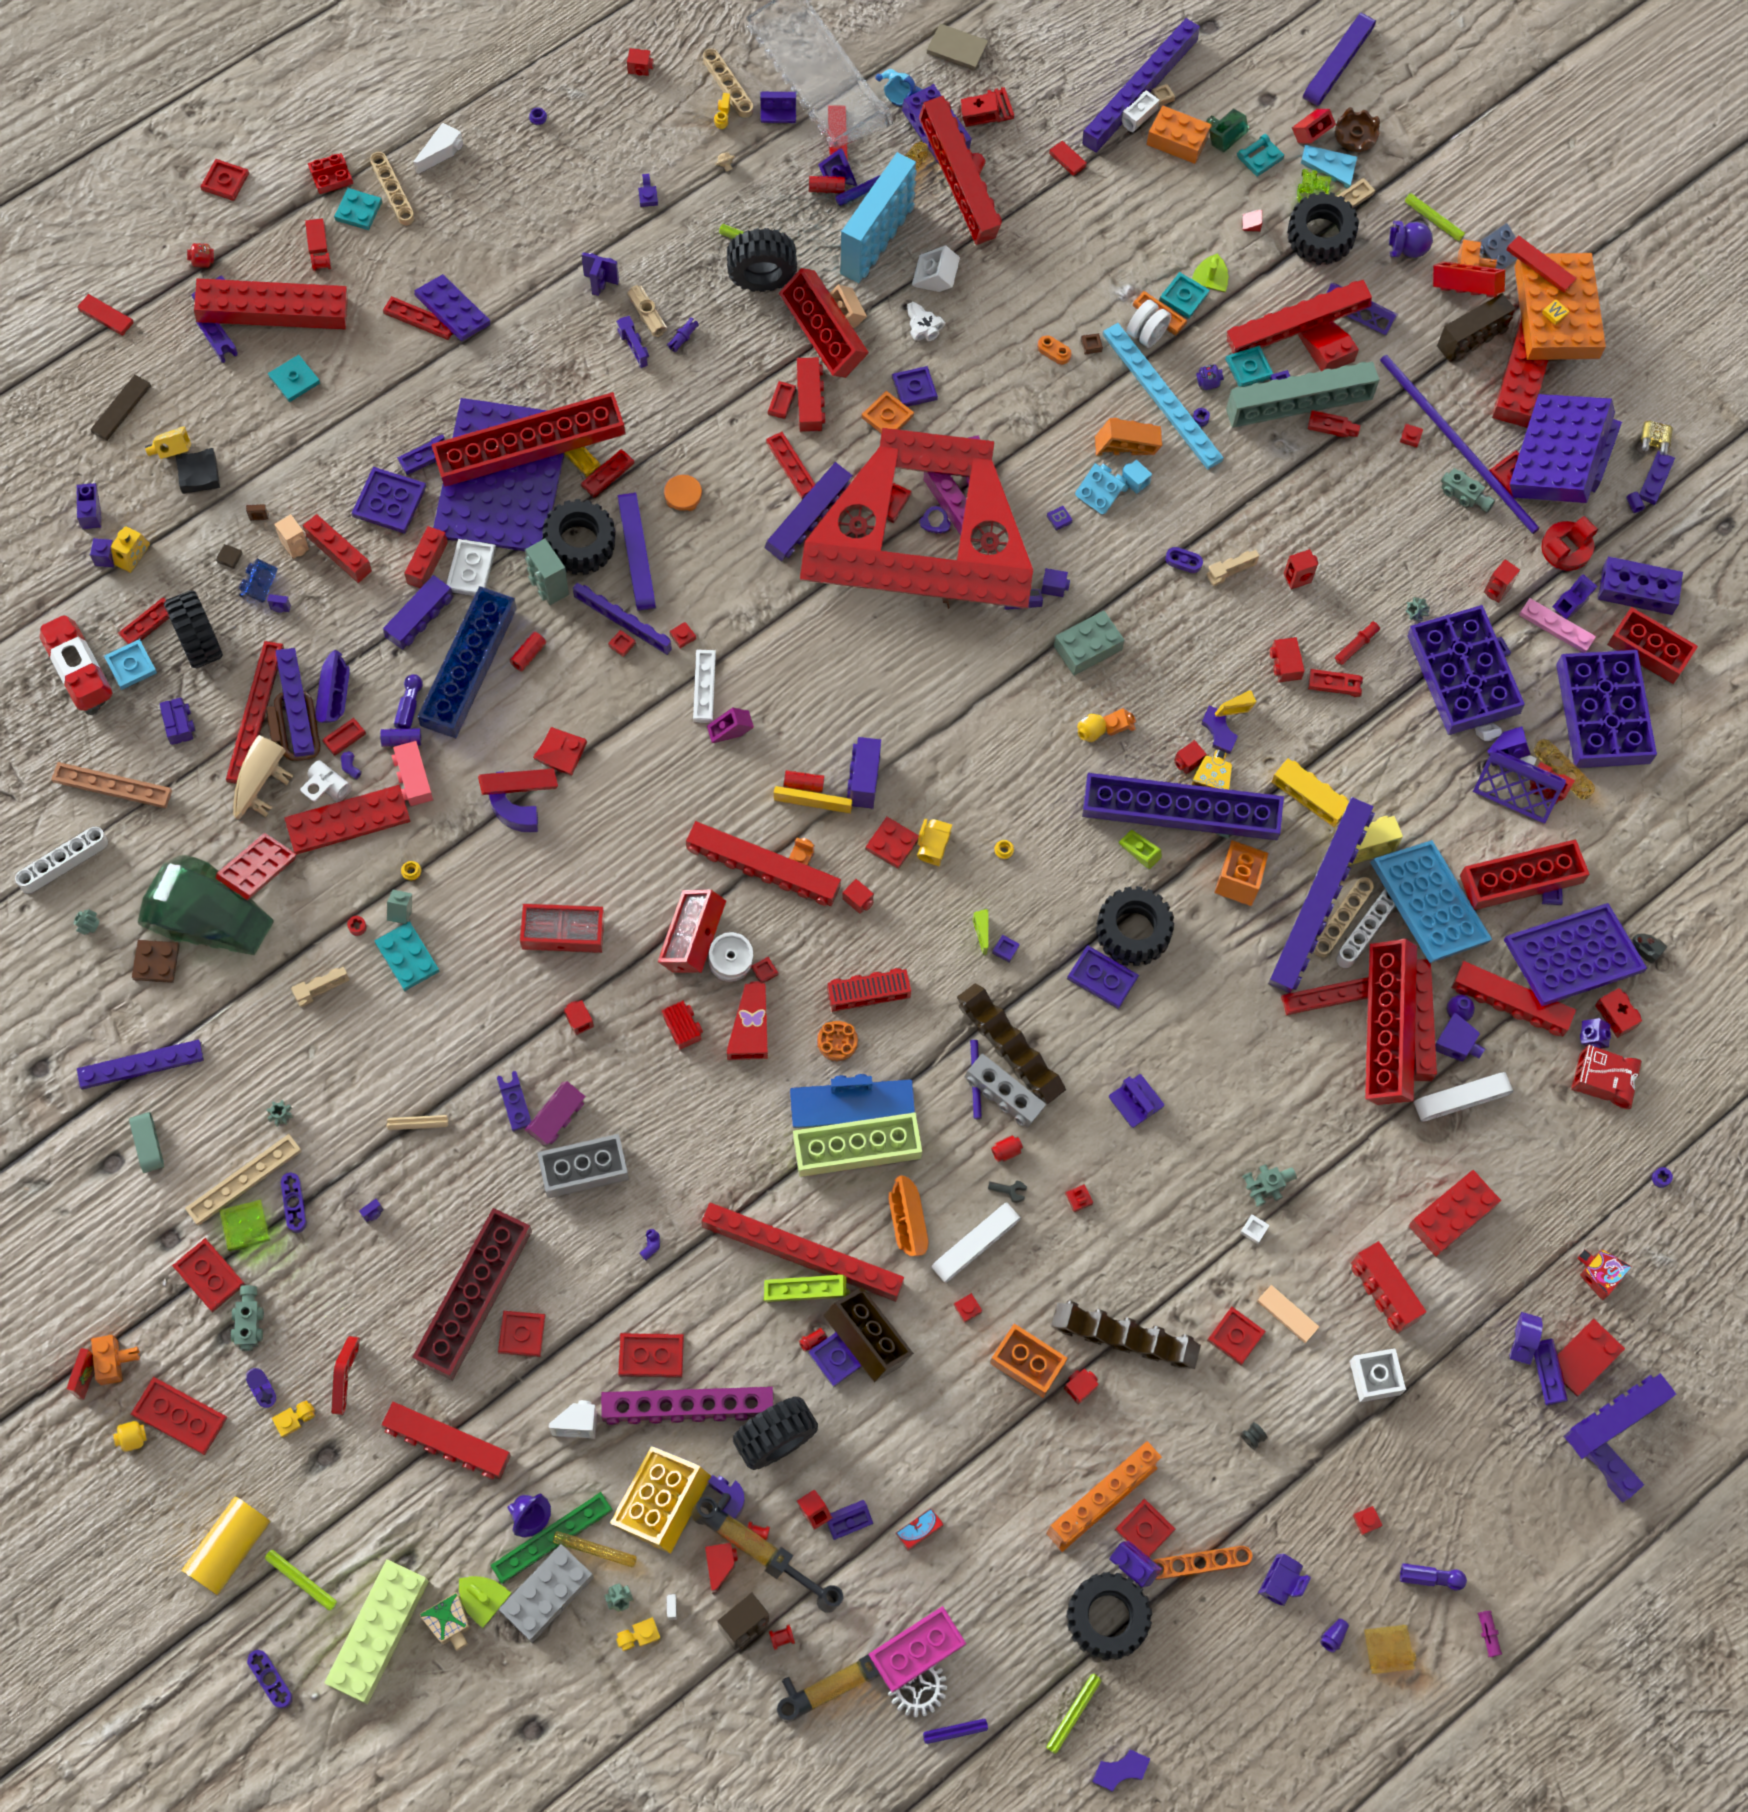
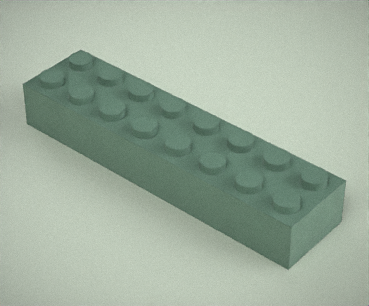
[1226,361,1379,428]

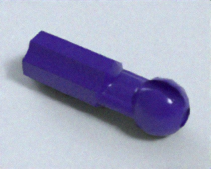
[394,674,423,729]
[1400,1563,1467,1591]

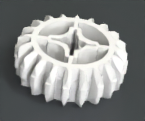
[887,1664,947,1717]

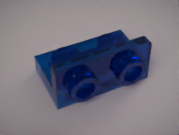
[238,558,278,603]

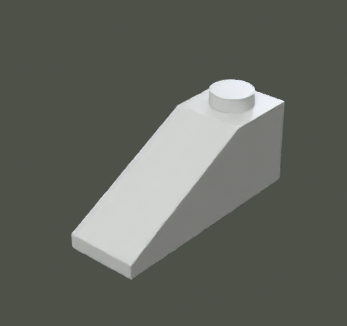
[414,123,463,174]

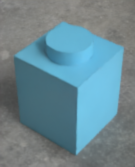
[1122,459,1152,494]

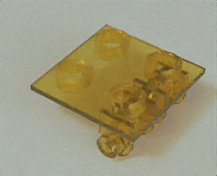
[1364,1625,1416,1674]

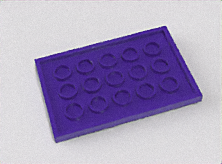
[1504,903,1647,1006]

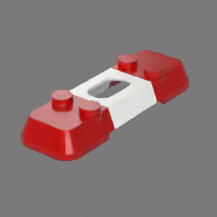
[39,615,113,711]

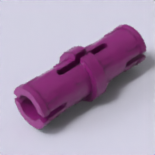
[1477,1610,1502,1657]

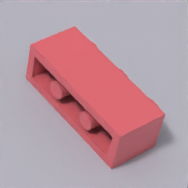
[392,741,433,807]

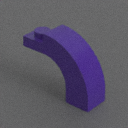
[489,771,538,832]

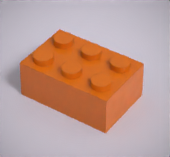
[1146,105,1212,164]
[990,1323,1068,1398]

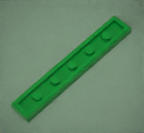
[490,1492,613,1584]

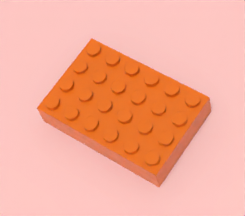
[1514,253,1606,360]

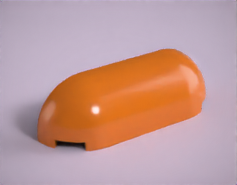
[889,1175,928,1256]

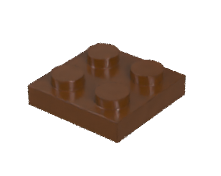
[132,940,180,983]

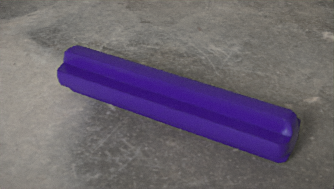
[835,175,881,206]
[923,1719,988,1744]

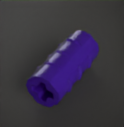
[380,728,422,747]

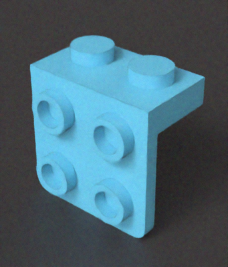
[1075,463,1129,514]

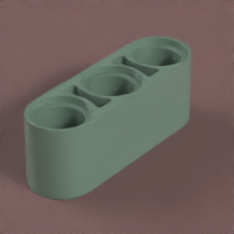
[129,1112,164,1173]

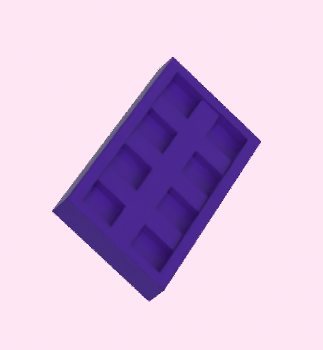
[414,274,490,341]

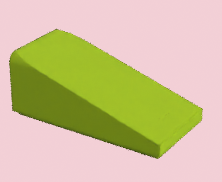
[1119,829,1162,869]
[972,909,988,955]

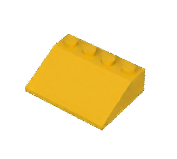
[610,1446,711,1554]

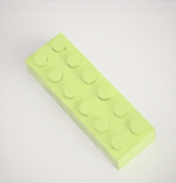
[793,1113,922,1177]
[324,1560,429,1705]

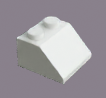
[912,245,960,292]
[549,1401,598,1439]

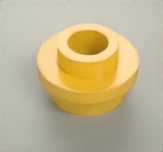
[994,840,1014,859]
[401,861,421,881]

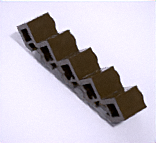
[957,983,1066,1104]
[1051,1301,1201,1369]

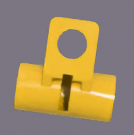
[917,819,952,866]

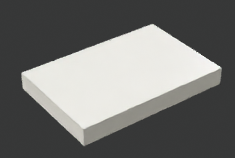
[447,539,496,598]

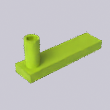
[764,1275,850,1302]

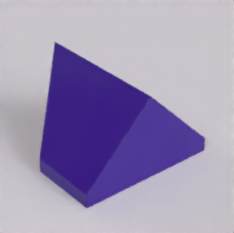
[818,148,857,186]

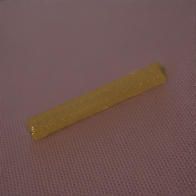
[553,1531,637,1568]

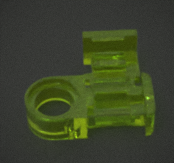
[1297,169,1332,203]

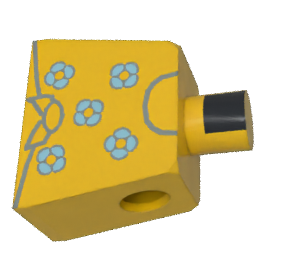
[145,426,192,459]
[111,526,150,573]
[1191,750,1232,790]

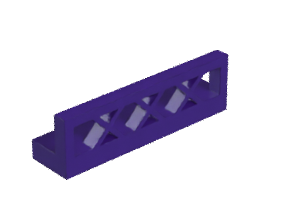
[1327,283,1399,335]

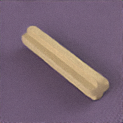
[387,1115,449,1130]

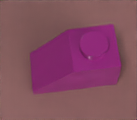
[707,707,754,743]

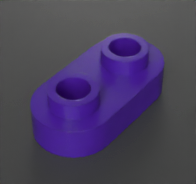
[1165,547,1203,573]

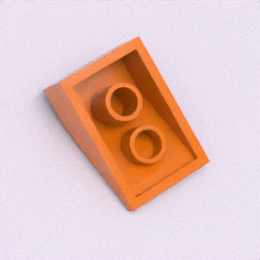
[1214,840,1269,906]

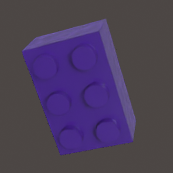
[847,737,881,809]

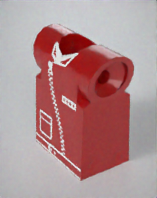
[1571,1045,1642,1109]

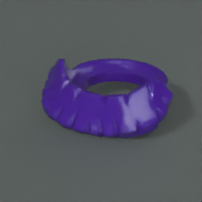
[919,506,951,534]

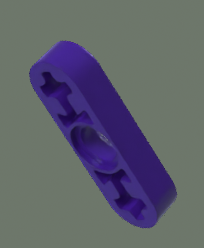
[281,1172,307,1233]
[247,1650,293,1709]

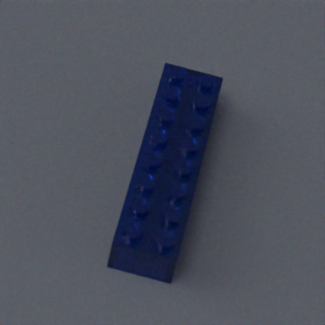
[417,586,517,739]

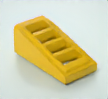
[1215,690,1256,717]

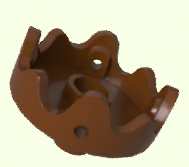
[1335,107,1380,152]

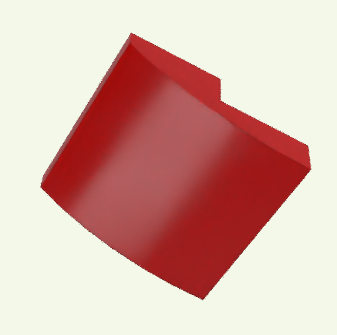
[307,153,354,194]

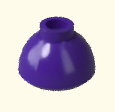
[1446,995,1475,1021]

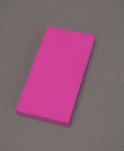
[868,1606,967,1693]

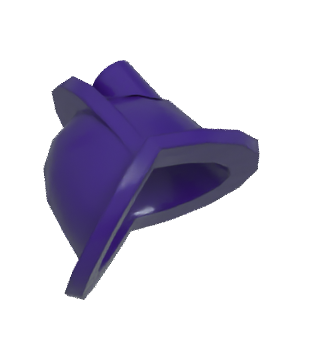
[507,1493,551,1537]

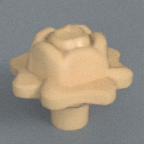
[715,152,735,172]

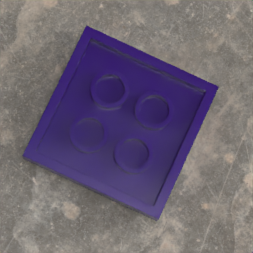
[351,467,427,534]

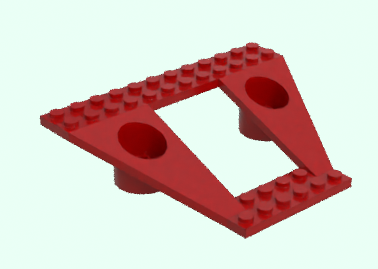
[800,428,1033,609]

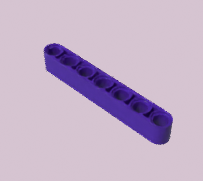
[1302,13,1376,106]
[617,492,656,611]

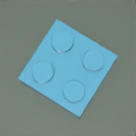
[104,639,157,690]

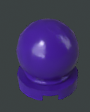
[1389,221,1433,258]

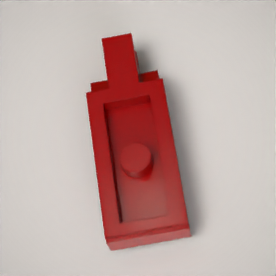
[1307,410,1361,437]

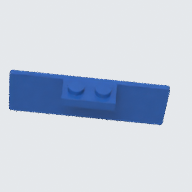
[790,1074,915,1128]

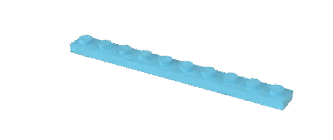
[1102,323,1224,470]

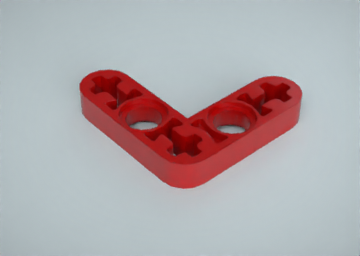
[331,1336,360,1416]

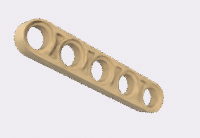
[703,49,753,118]
[370,152,414,226]
[1314,877,1374,957]

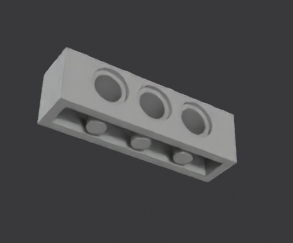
[964,1053,1046,1128]

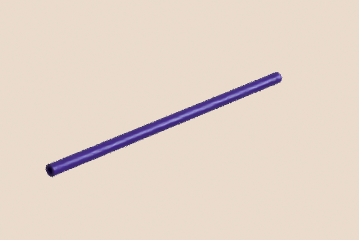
[1380,355,1539,534]

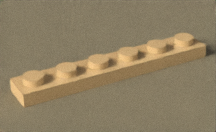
[185,1134,302,1226]

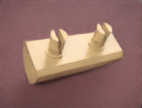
[233,735,293,819]

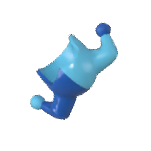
[875,69,923,106]

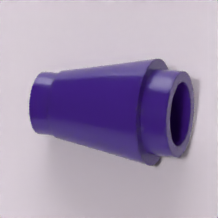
[1320,1618,1349,1653]

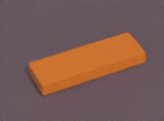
[1133,291,1187,336]

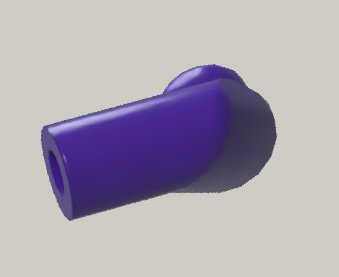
[341,751,362,779]
[639,1229,660,1261]

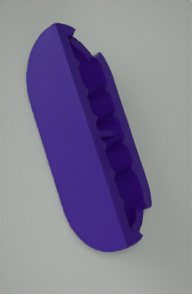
[315,650,350,723]

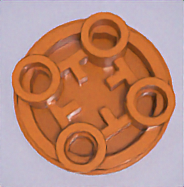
[664,475,702,511]
[817,1021,858,1061]

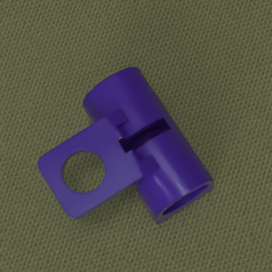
[1258,1553,1311,1606]

